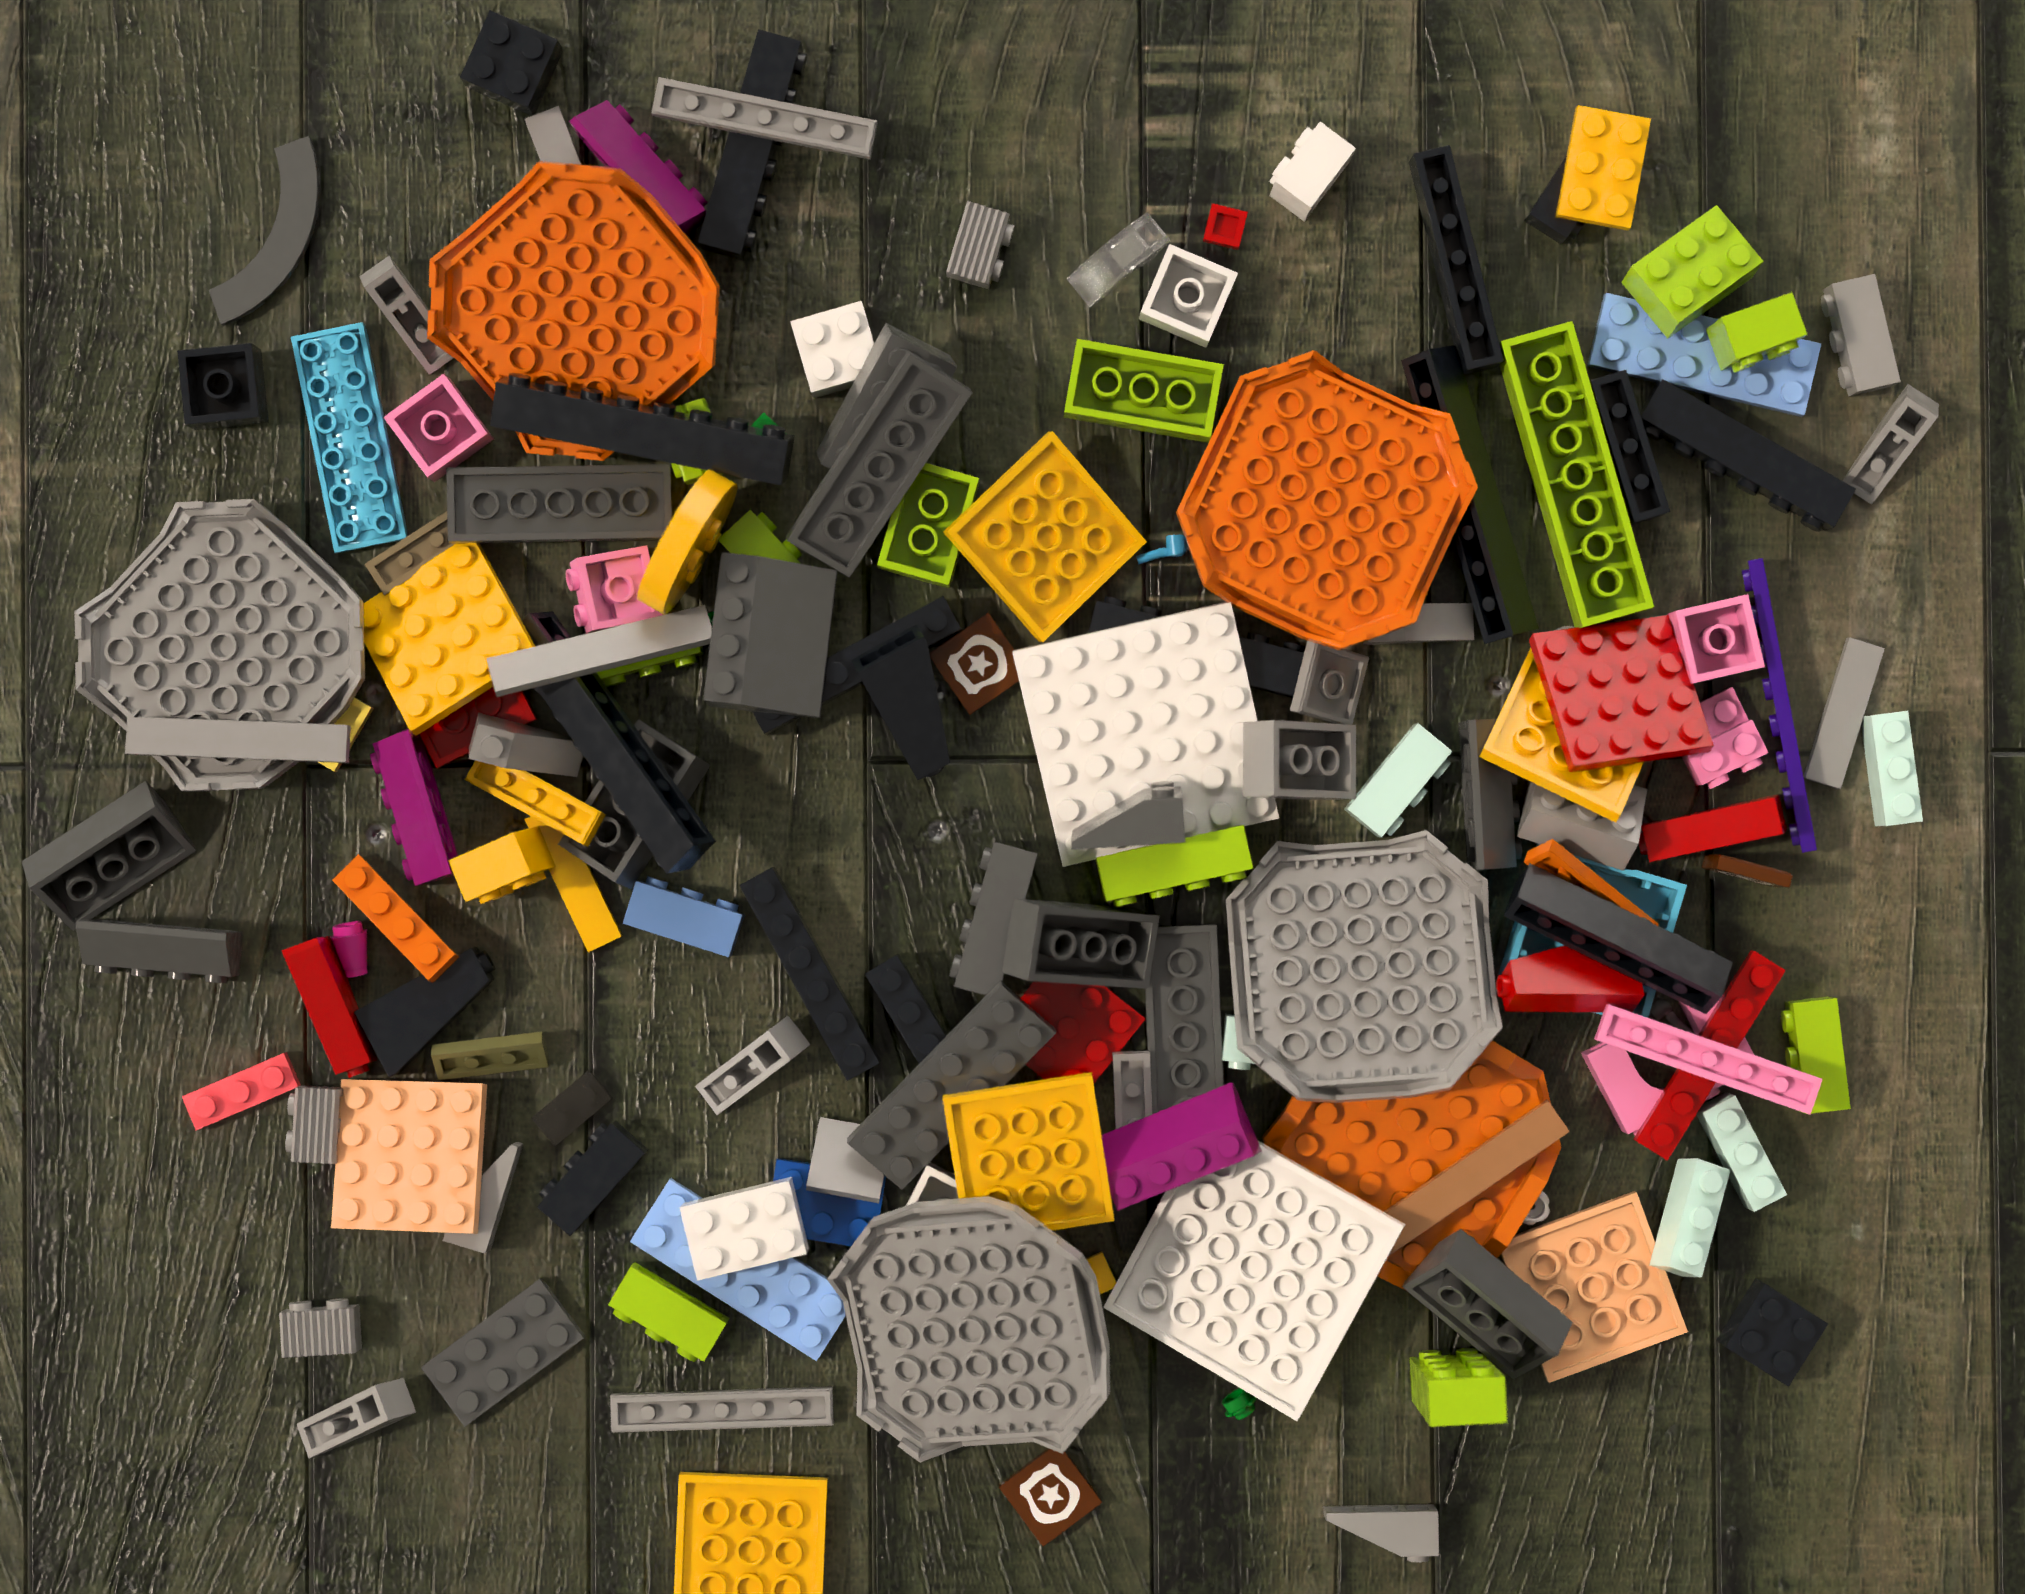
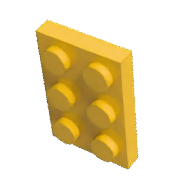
[1555,105,1651,231]

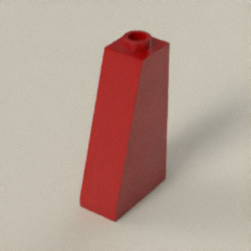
[1639,794,1787,862]
[282,936,377,1078]
[1496,945,1645,1012]

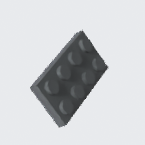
[421,1277,585,1427]

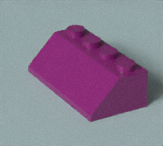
[569,100,708,236]
[370,729,458,886]
[1101,1082,1262,1211]

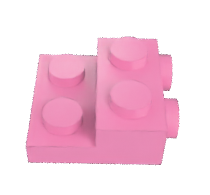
[566,545,663,634]
[1682,687,1768,789]

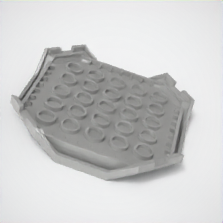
[74,499,365,792]
[1226,830,1503,1103]
[827,1196,1110,1462]

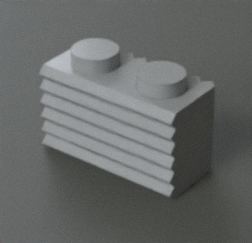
[946,201,1015,289]
[285,1085,343,1164]
[279,1298,362,1358]

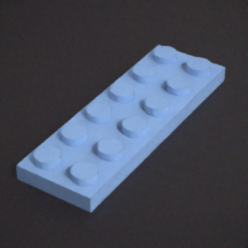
[1587,293,1821,417]
[630,1178,846,1361]

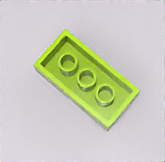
[1063,339,1224,443]
[1095,825,1253,907]
[1410,1348,1507,1427]

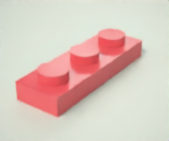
[182,1052,301,1130]

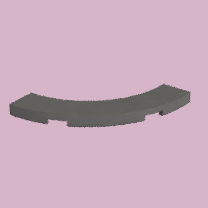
[208,136,320,326]

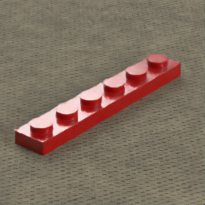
[1633,950,1786,1161]

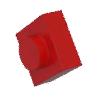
[1202,203,1248,250]

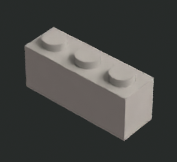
[1821,274,1901,397]

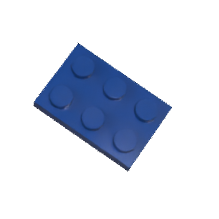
[773,1158,886,1246]

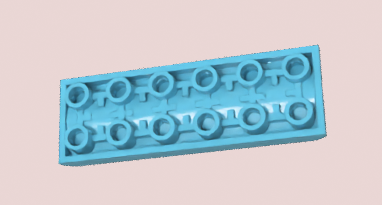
[291,322,408,554]

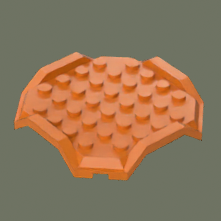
[427,161,720,461]
[1176,350,1478,651]
[1262,1041,1561,1292]

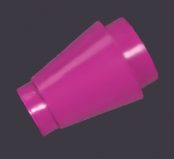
[330,921,368,977]

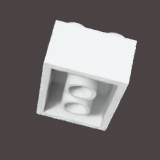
[680,1177,809,1281]

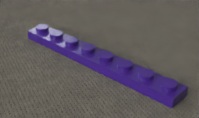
[1742,558,1817,853]

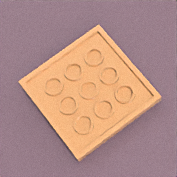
[331,1079,487,1234]
[1501,1191,1688,1383]

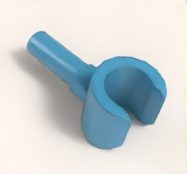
[1136,535,1187,564]

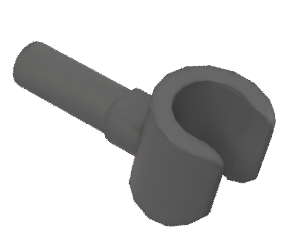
[1649,996,1692,1033]

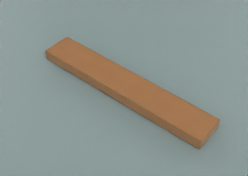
[1384,1100,1570,1256]

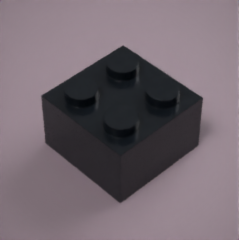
[460,10,563,116]
[177,343,269,430]
[1716,1278,1828,1387]

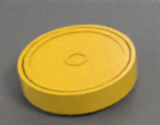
[637,469,738,615]

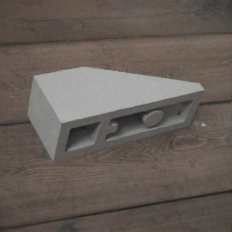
[359,255,453,375]
[1842,384,1939,505]
[1363,603,1474,645]
[469,713,583,777]
[695,1016,810,1115]
[443,1142,523,1254]
[296,1378,416,1459]
[1323,1504,1439,1562]

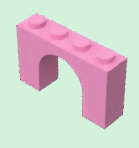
[1581,995,1754,1135]

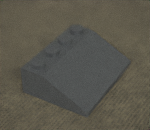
[703,552,837,718]

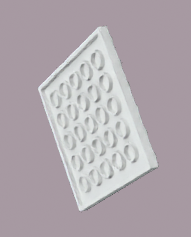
[1013,602,1279,867]
[1103,1140,1406,1421]

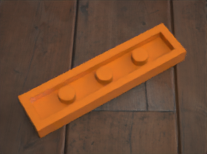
[1524,839,1659,926]
[332,854,459,983]

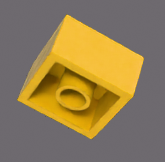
[448,826,556,904]

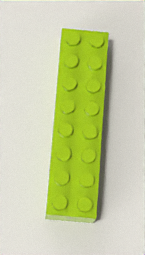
[1499,321,1654,628]

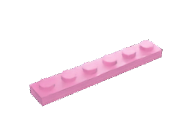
[1594,1004,1823,1115]

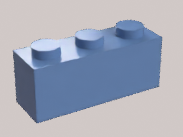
[622,876,745,957]

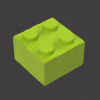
[1706,292,1808,373]

